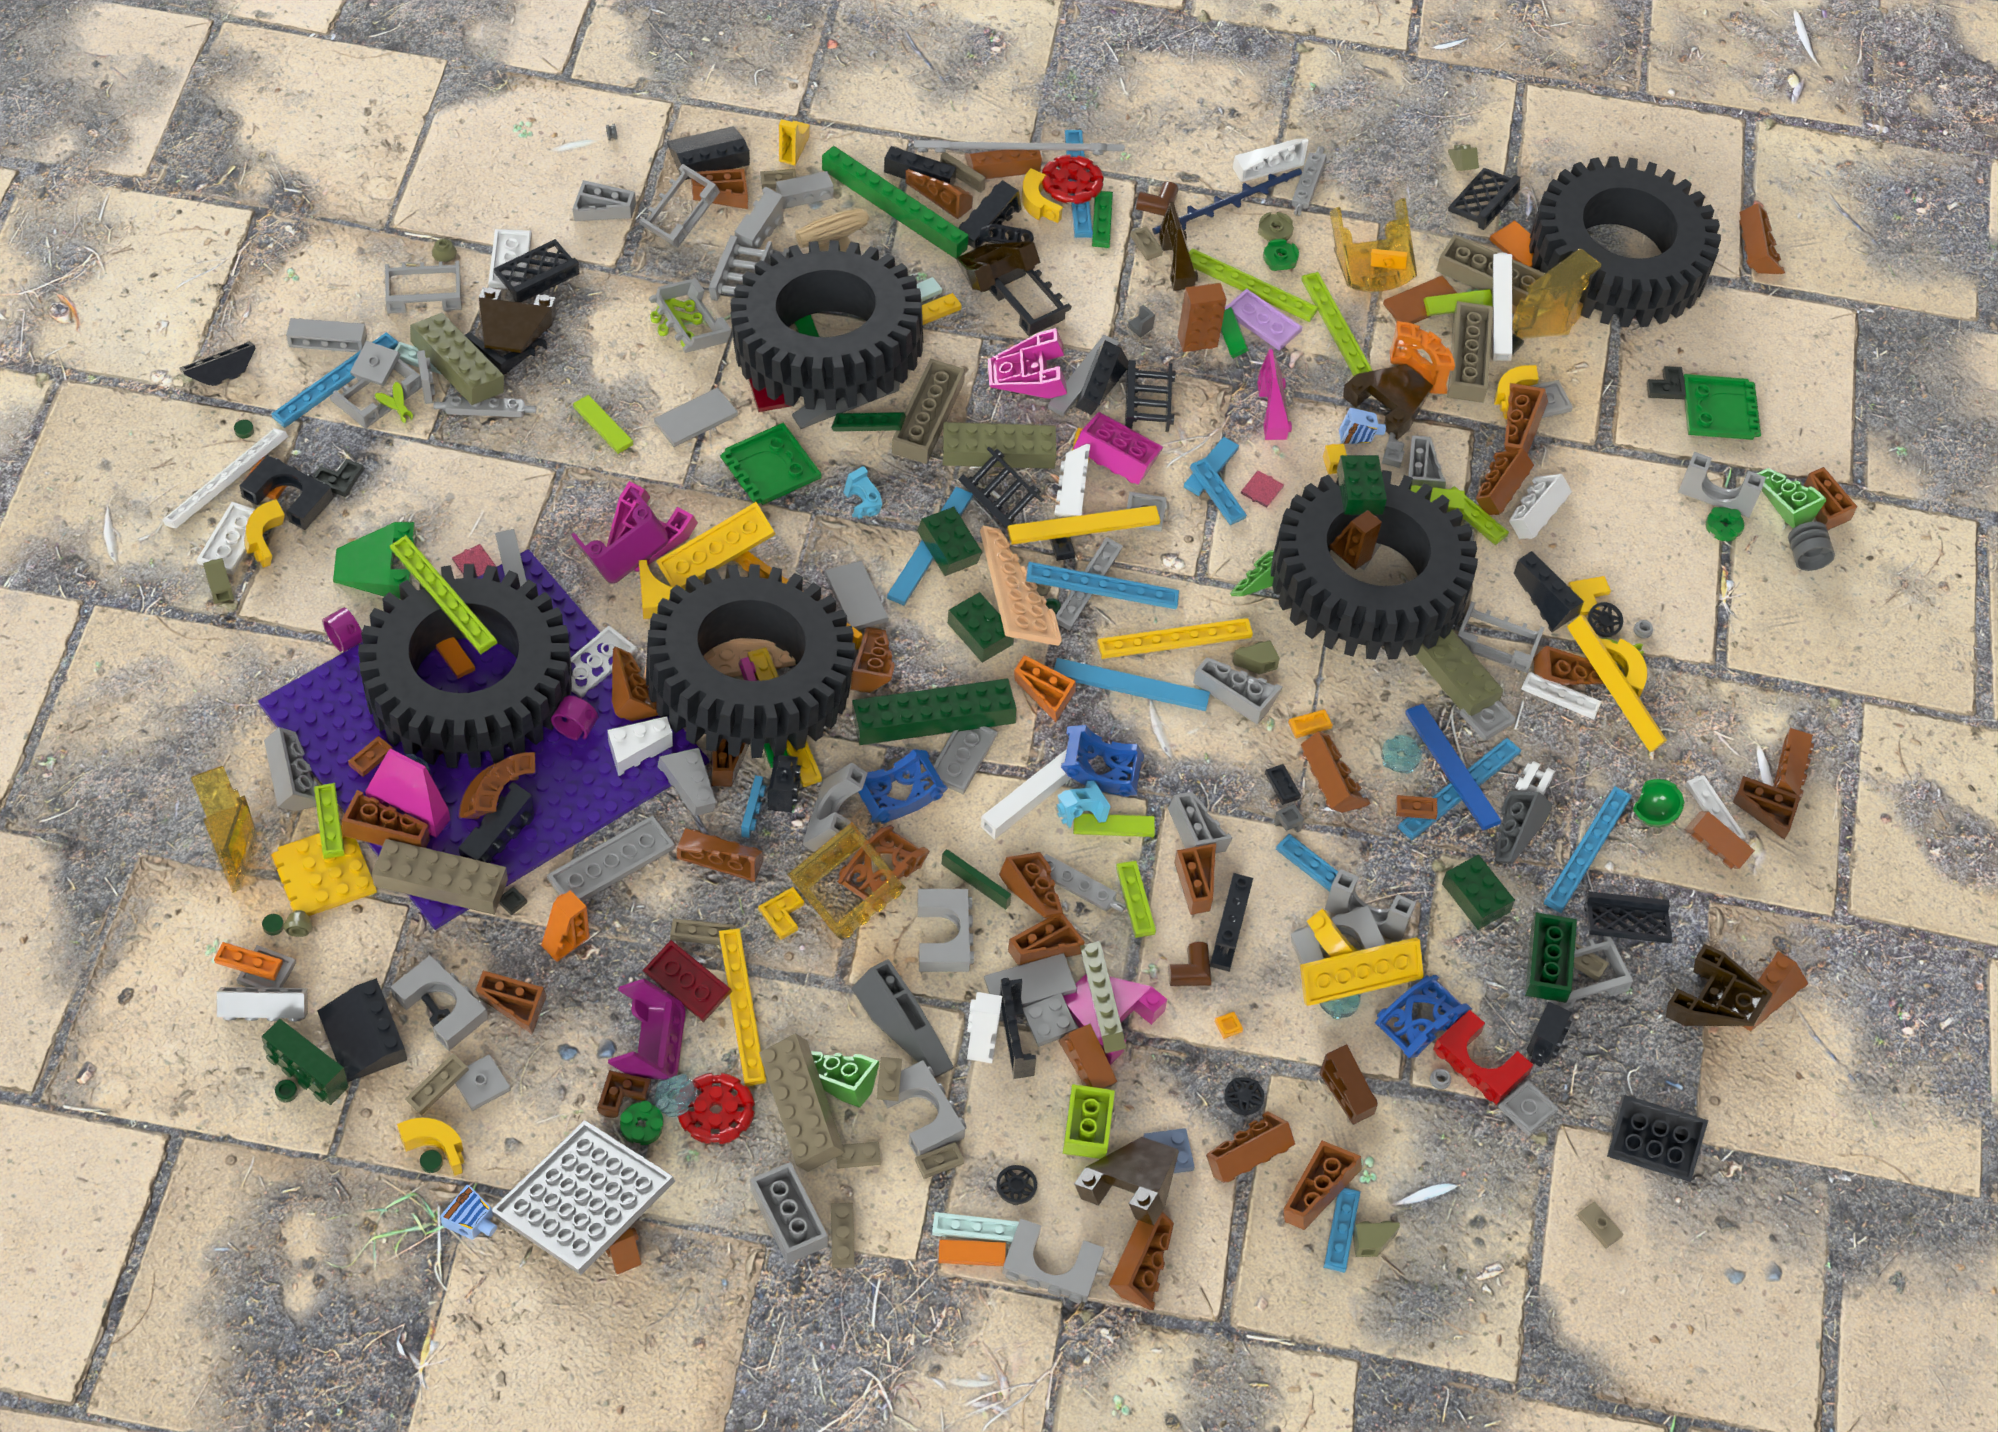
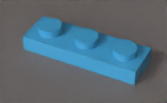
[741,775,766,838]

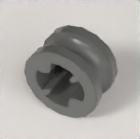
[606,124,617,140]

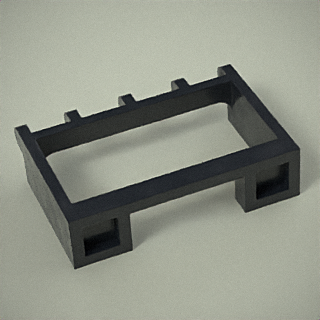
[989,268,1072,337]
[1000,978,1036,1079]

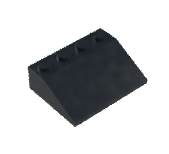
[667,126,750,180]
[317,978,407,1082]
[1607,1095,1709,1182]

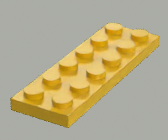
[656,502,776,589]
[1300,937,1424,1006]

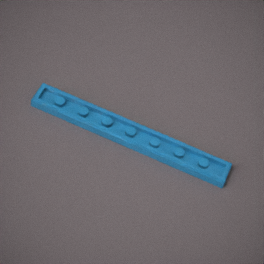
[1064,130,1093,238]
[271,332,399,428]
[887,487,973,606]
[1026,562,1179,610]
[1054,658,1210,711]
[1398,738,1521,841]
[1543,786,1632,914]

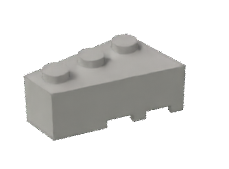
[572,180,636,221]
[1408,436,1446,489]
[1168,792,1232,853]

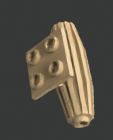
[795,208,869,252]

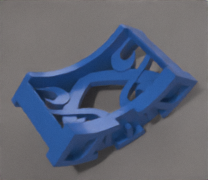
[1061,725,1144,797]
[858,749,948,824]
[1375,975,1472,1058]

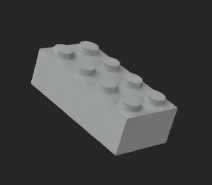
[750,1162,828,1264]

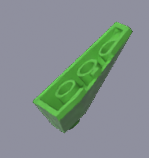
[1757,468,1826,528]
[1230,550,1274,596]
[811,1051,879,1108]

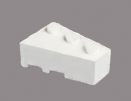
[608,716,673,776]
[967,992,1002,1063]

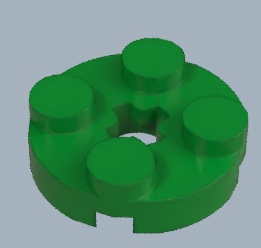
[1263,239,1299,271]
[1705,507,1744,542]
[620,1101,664,1145]

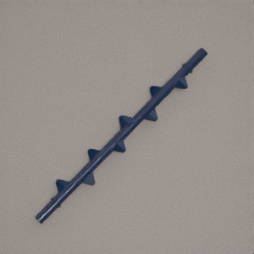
[1152,168,1302,235]

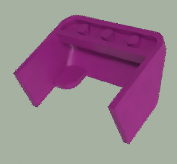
[571,488,669,583]
[608,979,686,1080]

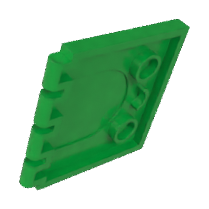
[1683,374,1761,440]
[720,422,822,505]

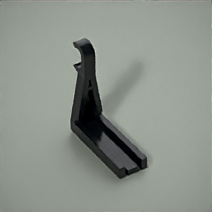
[465,332,547,375]

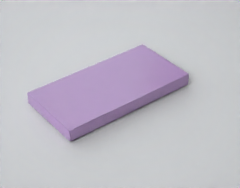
[1225,289,1303,351]

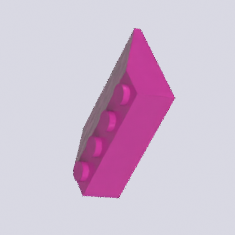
[1073,412,1163,485]

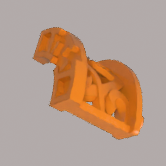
[1389,321,1455,394]

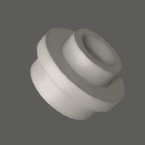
[1633,620,1653,638]
[1430,1069,1451,1090]

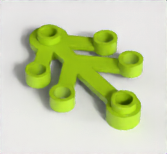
[650,298,703,347]

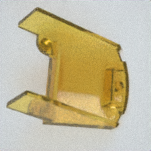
[1330,198,1417,292]
[1512,249,1602,339]
[191,766,257,893]

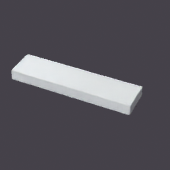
[1521,671,1602,720]
[1686,775,1746,841]

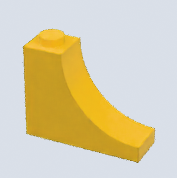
[779,119,810,166]
[639,560,685,619]

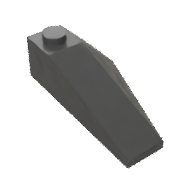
[1495,791,1553,864]

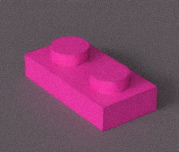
[738,657,759,681]

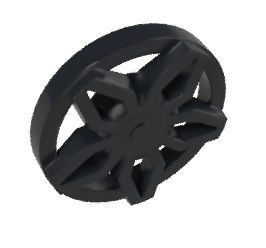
[1587,602,1624,637]
[1224,1077,1264,1115]
[996,1165,1037,1205]

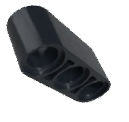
[980,224,1034,243]

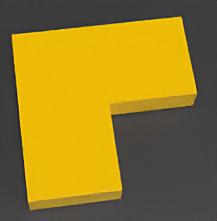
[1568,576,1611,615]
[758,887,804,940]

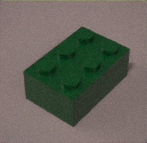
[1337,455,1387,515]
[917,507,982,576]
[947,592,1014,663]
[1442,854,1515,930]

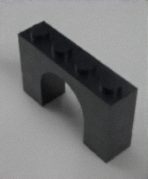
[239,455,333,530]

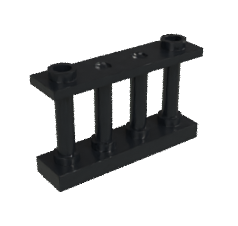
[1125,360,1176,432]
[958,447,1044,529]
[1210,873,1253,972]

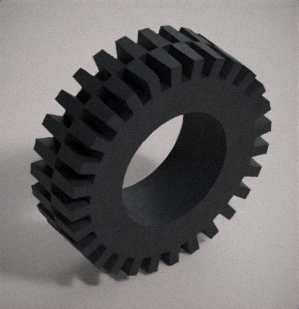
[1529,156,1721,327]
[730,240,924,410]
[1271,470,1478,660]
[358,564,572,768]
[646,564,855,758]

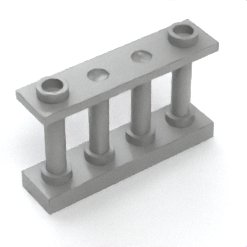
[709,235,775,301]

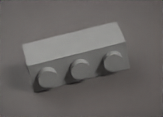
[776,171,834,209]

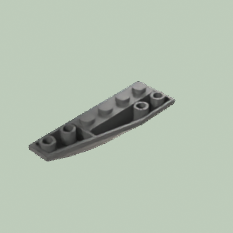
[792,380,900,429]
[852,959,954,1078]

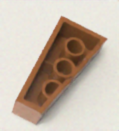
[341,790,430,848]
[1284,1140,1362,1230]

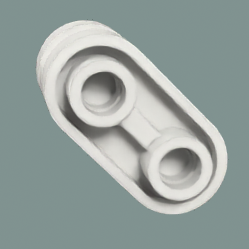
[1515,761,1555,796]

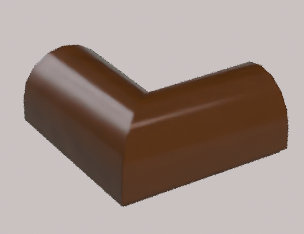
[1136,181,1178,216]
[1168,942,1212,986]
[597,1070,651,1118]

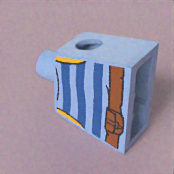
[1339,408,1386,444]
[440,1185,497,1240]

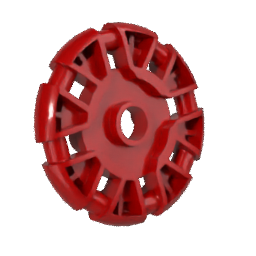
[1042,154,1104,204]
[677,1073,755,1144]

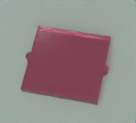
[1241,470,1284,508]
[452,544,497,577]

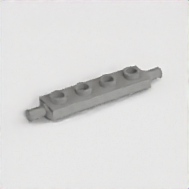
[1292,146,1327,216]
[433,396,536,417]
[1043,854,1126,913]

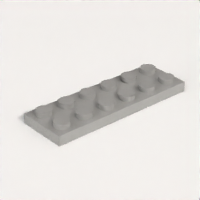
[547,815,675,901]

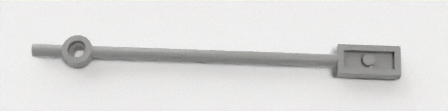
[914,140,1125,155]

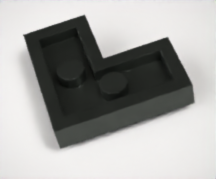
[1647,366,1686,400]
[313,459,364,497]

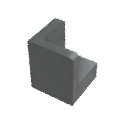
[1128,305,1155,338]
[1274,804,1304,832]

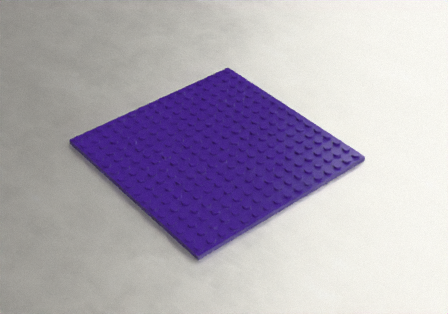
[258,549,709,930]

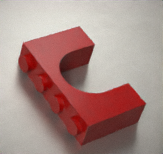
[1433,1010,1533,1105]

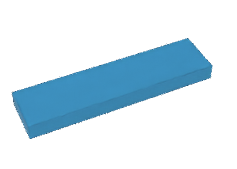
[1183,437,1239,496]
[1190,458,1247,525]
[1276,834,1338,892]
[1323,1188,1361,1273]

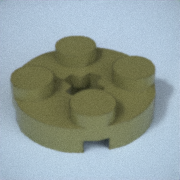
[1258,212,1294,241]

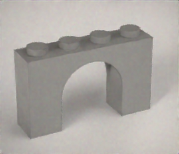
[1678,452,1766,518]
[802,763,867,854]
[1325,869,1416,942]
[917,889,974,972]
[1291,906,1385,964]
[390,955,488,1051]
[877,1060,966,1157]
[1002,1218,1104,1303]

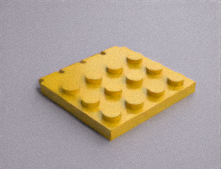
[271,825,377,916]

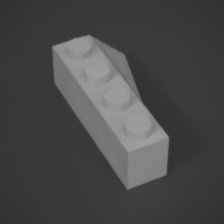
[1193,657,1283,724]
[264,727,318,812]

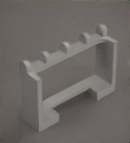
[638,164,720,248]
[385,261,462,314]
[649,278,732,353]
[330,359,422,429]
[1458,601,1545,673]
[1548,936,1633,1009]

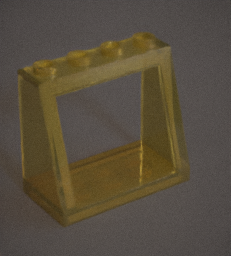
[787,822,906,940]

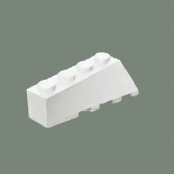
[1233,139,1308,182]
[1054,444,1090,519]
[1509,474,1572,539]

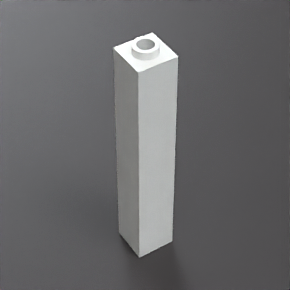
[1493,252,1512,361]
[980,749,1079,840]

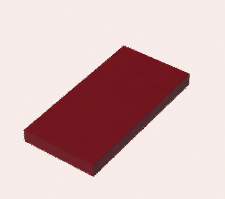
[642,940,732,1023]

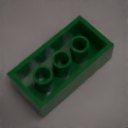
[1525,912,1577,1003]
[261,1019,349,1106]

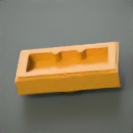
[1371,249,1408,270]
[1288,709,1333,738]

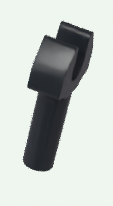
[421,993,450,1027]

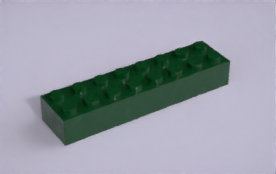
[852,678,1017,746]

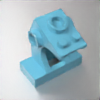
[843,466,882,519]
[1057,781,1111,828]

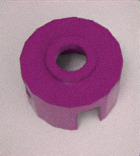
[322,607,362,652]
[551,696,598,740]

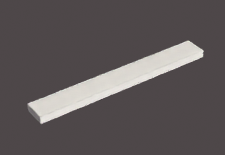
[162,428,289,529]

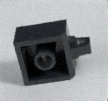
[768,755,801,813]
[1526,1001,1572,1067]

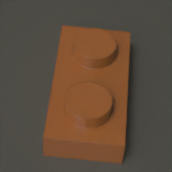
[348,736,393,777]
[1396,795,1437,819]

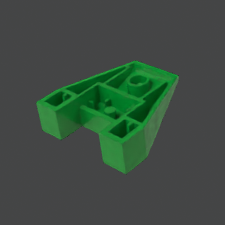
[333,522,417,599]

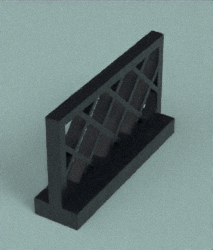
[1448,168,1521,230]
[493,239,579,303]
[1584,891,1672,943]

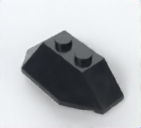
[179,341,256,386]

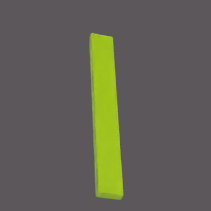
[1189,248,1318,322]
[1301,272,1373,376]
[390,535,497,654]

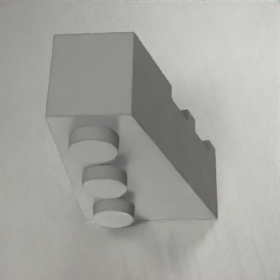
[735,187,784,249]
[658,748,716,816]

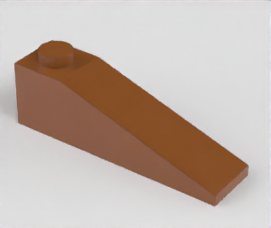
[905,169,973,219]
[850,627,895,693]
[612,646,658,721]
[1533,646,1604,685]

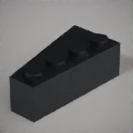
[959,180,1022,249]
[459,782,534,863]

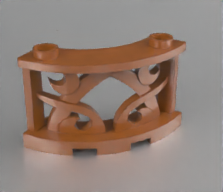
[459,752,535,819]
[837,825,930,909]

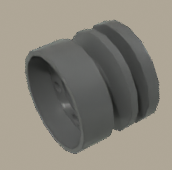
[1788,522,1835,571]

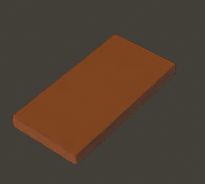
[1383,275,1457,324]

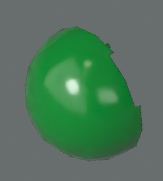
[1633,779,1685,828]

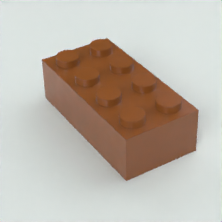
[1177,283,1227,352]

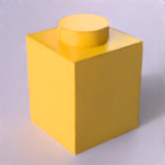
[1323,444,1347,474]

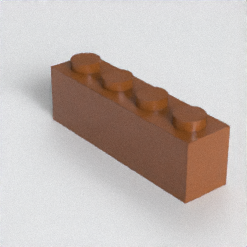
[965,150,1042,179]
[1739,203,1785,274]
[1504,383,1548,455]
[1476,448,1534,515]
[1773,728,1814,800]
[1301,731,1371,813]
[677,828,763,882]
[1742,951,1808,1032]
[1206,1111,1296,1183]
[1109,1212,1174,1310]

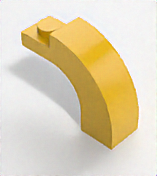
[1022,168,1063,223]
[1494,365,1539,419]
[244,499,285,568]
[1599,638,1647,698]
[1307,908,1360,957]
[397,1118,465,1176]

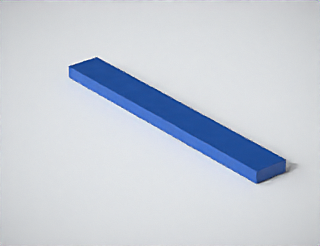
[1405,704,1501,831]

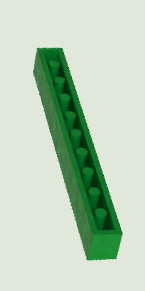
[822,146,968,259]

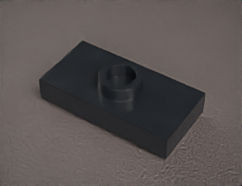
[1049,537,1075,561]
[1265,764,1301,805]

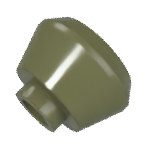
[432,239,457,262]
[283,910,313,937]

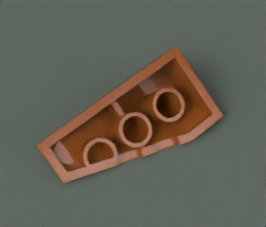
[999,852,1063,918]

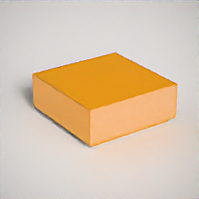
[1214,1012,1243,1039]

